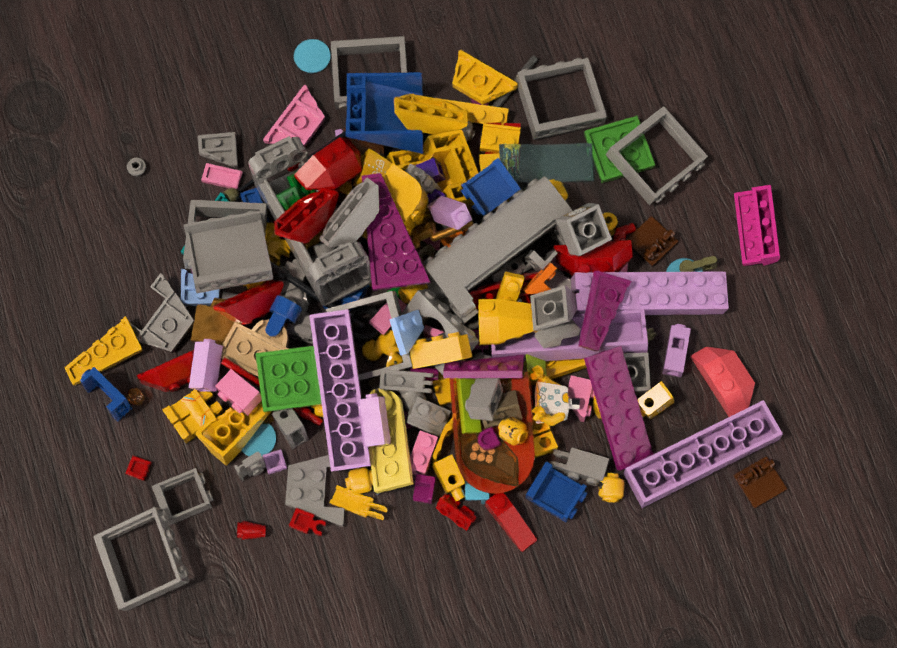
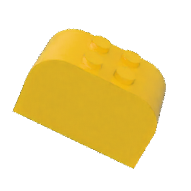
[361,164,429,242]

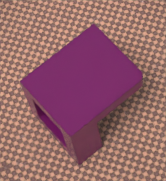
[413,474,436,504]

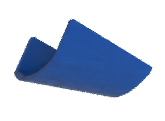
[346,72,423,154]

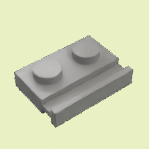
[405,396,451,437]
[234,451,266,481]

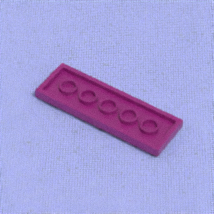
[584,346,653,470]

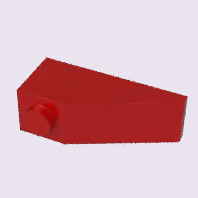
[485,493,537,552]

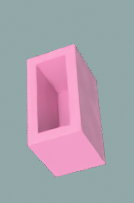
[215,369,262,416]
[410,431,438,475]

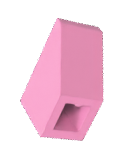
[568,375,595,422]

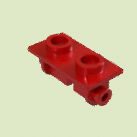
[436,494,477,531]

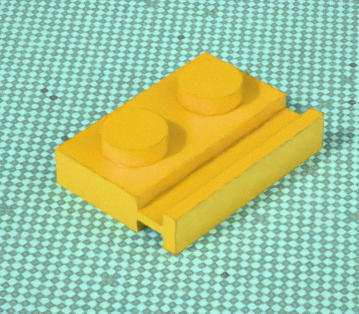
[480,123,520,155]

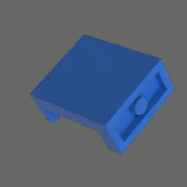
[461,158,521,216]
[80,367,132,422]
[525,461,588,522]

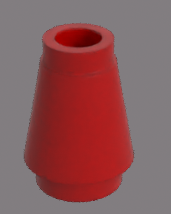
[237,520,266,540]

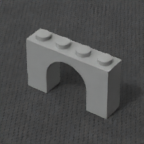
[402,289,479,375]

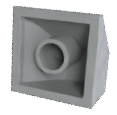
[531,285,577,331]

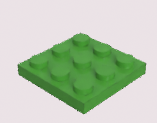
[584,116,655,183]
[256,346,322,412]

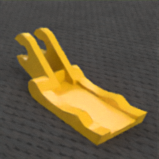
[432,414,461,463]
[329,485,388,520]

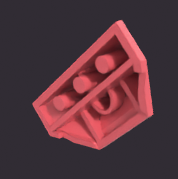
[690,347,755,417]

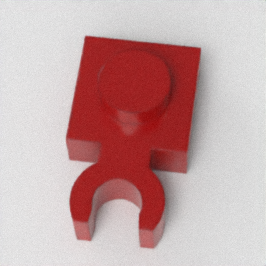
[289,508,326,536]

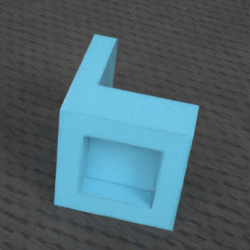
[465,480,489,504]

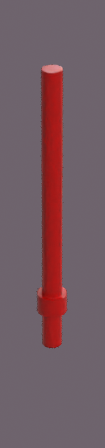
[221,357,323,426]

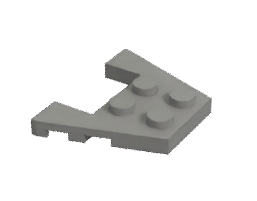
[130,273,194,353]
[285,455,347,527]

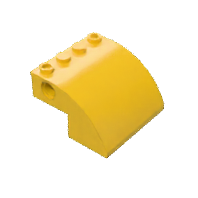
[386,129,478,226]

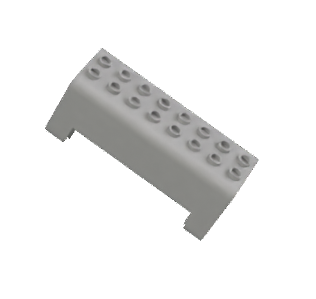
[248,136,372,306]
[422,176,573,324]

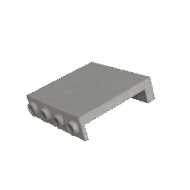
[184,211,273,294]

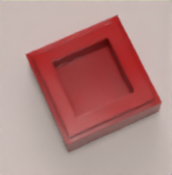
[125,456,152,481]

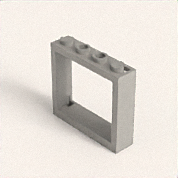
[331,36,407,111]
[515,58,607,140]
[605,106,708,205]
[183,200,268,269]
[326,291,412,381]
[93,507,189,611]

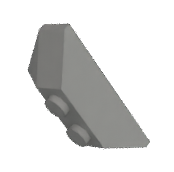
[319,178,379,248]

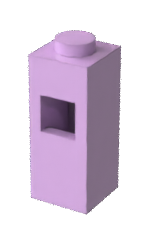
[427,196,472,230]
[662,324,691,377]
[189,339,223,392]
[360,393,391,447]

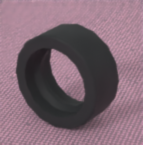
[350,305,381,344]

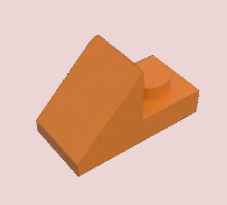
[523,262,557,294]

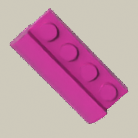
[734,185,780,266]

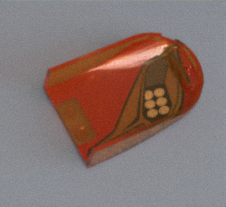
[450,371,535,494]

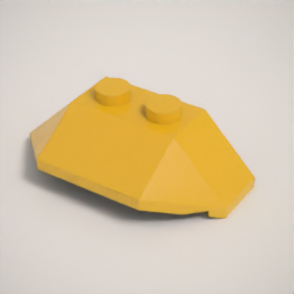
[394,94,468,135]

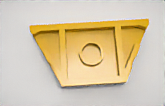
[452,50,518,105]

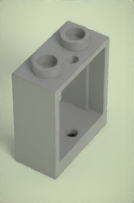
[152,468,213,525]

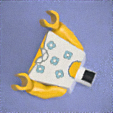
[530,365,580,426]

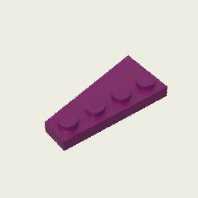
[578,271,632,351]
[443,355,524,378]

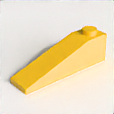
[479,299,540,345]
[195,392,271,466]

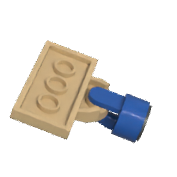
[221,295,302,378]

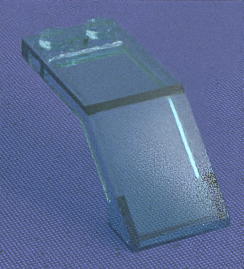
[499,143,593,183]

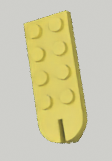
[369,388,414,493]

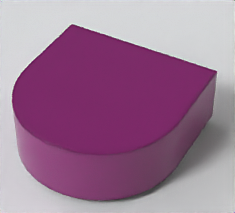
[478,426,501,451]

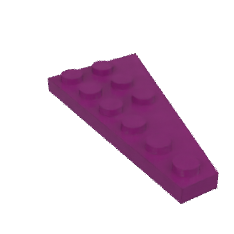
[362,173,431,291]

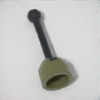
[223,179,254,202]

